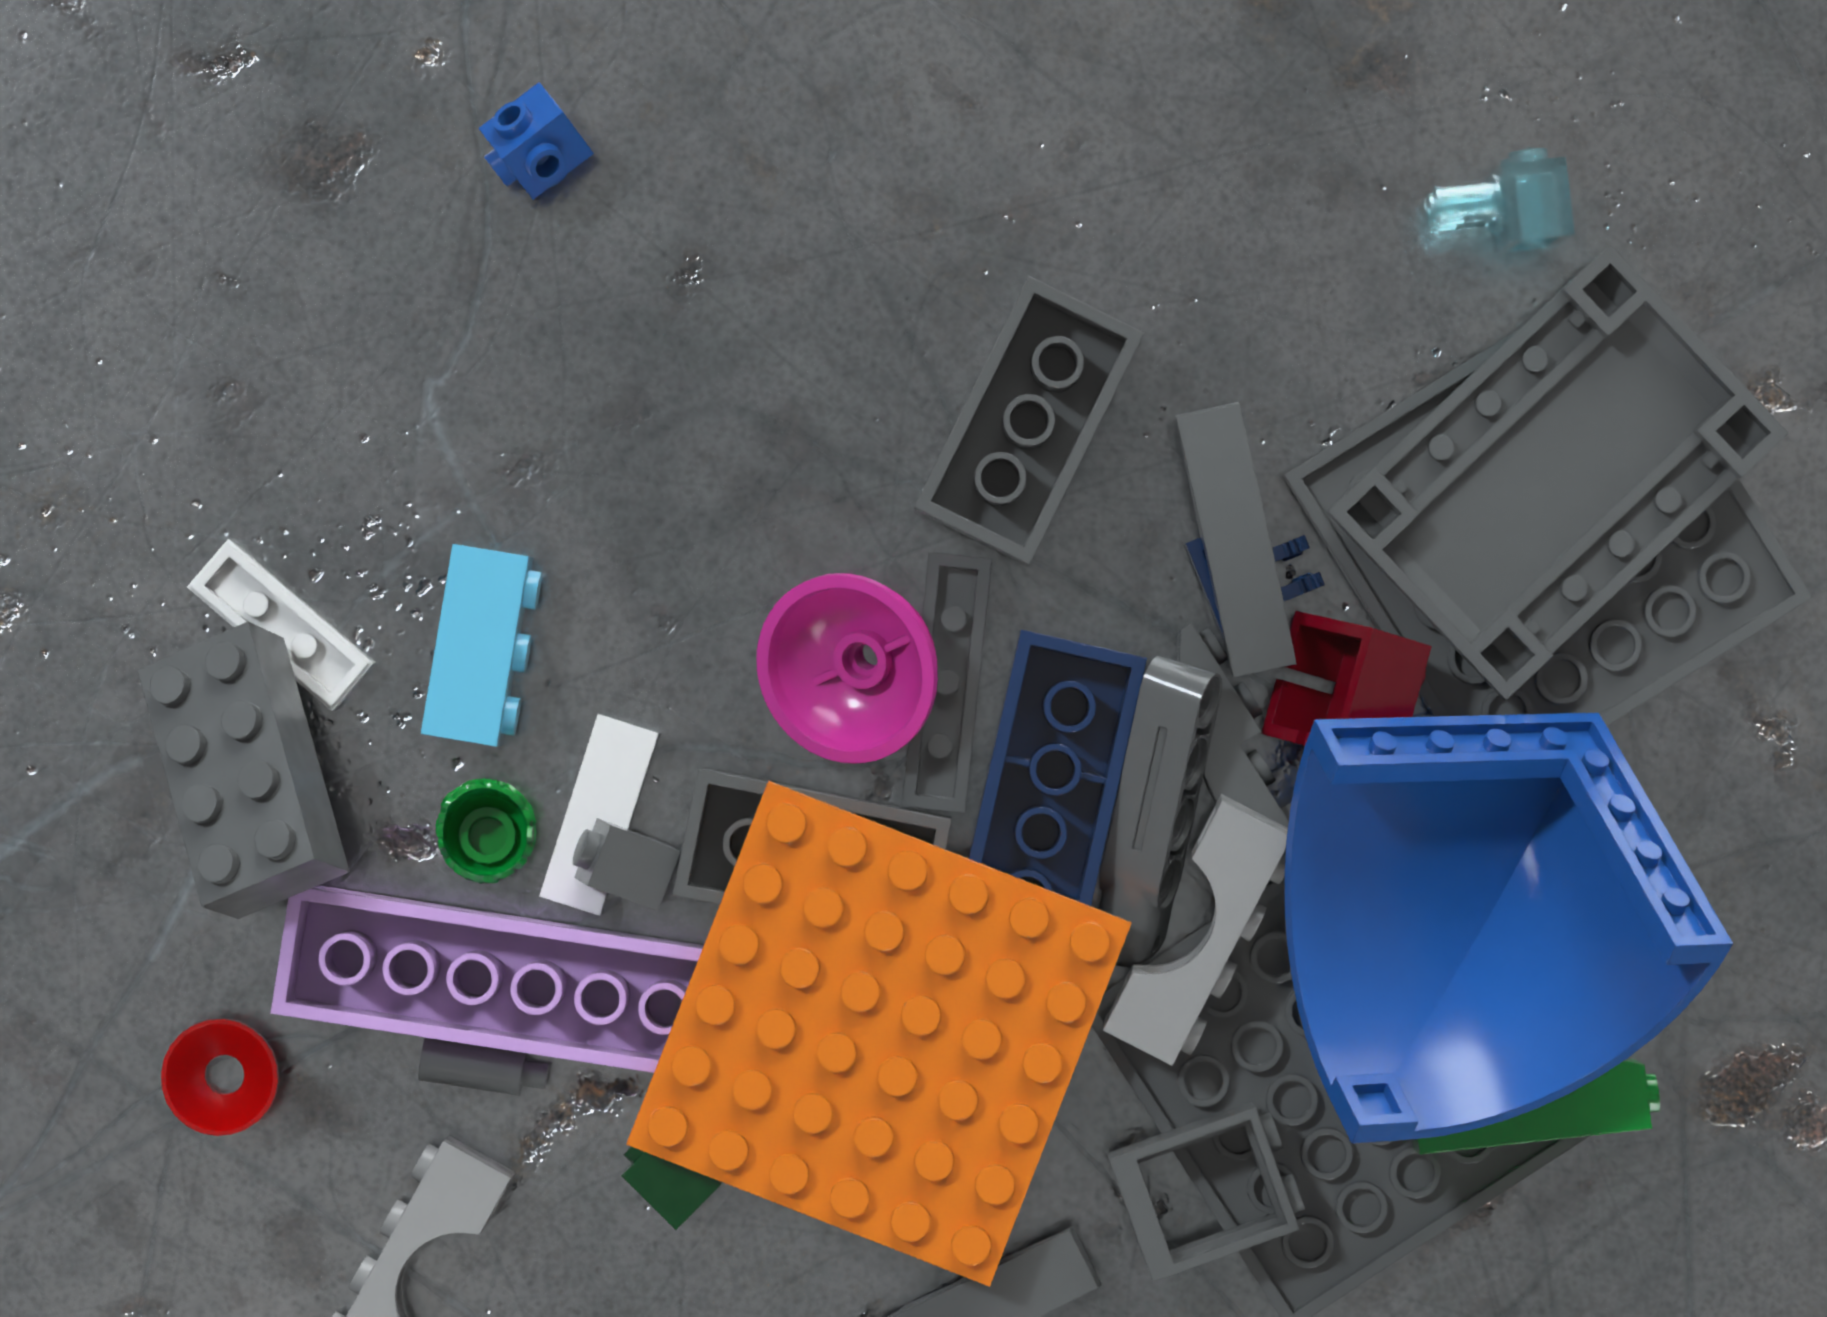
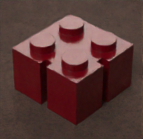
[1261,611,1432,746]

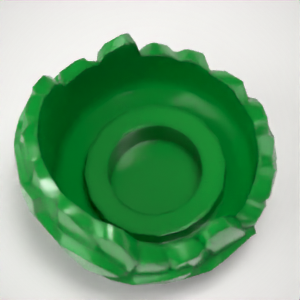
[436,778,536,884]

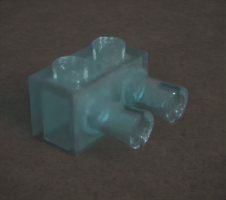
[1426,148,1575,254]

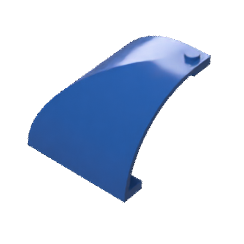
[1285,713,1733,1143]

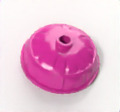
[756,573,938,764]

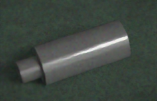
[418,1038,549,1096]

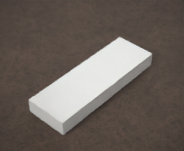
[187,539,376,711]
[539,714,660,916]

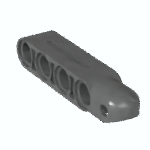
[1099,656,1222,968]

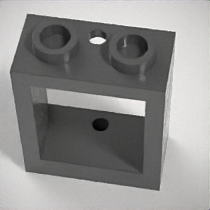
[1107,1102,1305,1282]

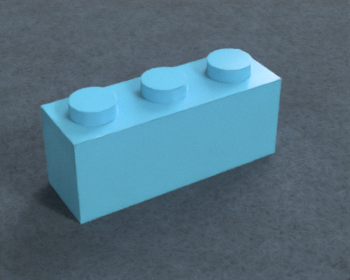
[421,544,542,747]

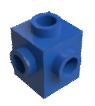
[478,82,594,200]

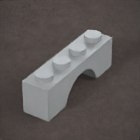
[1103,794,1288,1066]
[332,1135,516,1317]

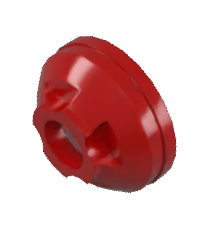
[161,1018,279,1136]

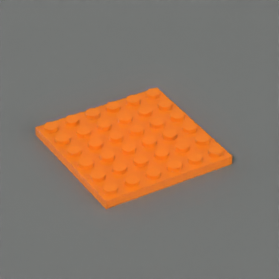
[626,780,1132,1287]

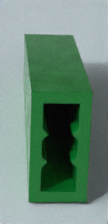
[1412,1058,1660,1155]

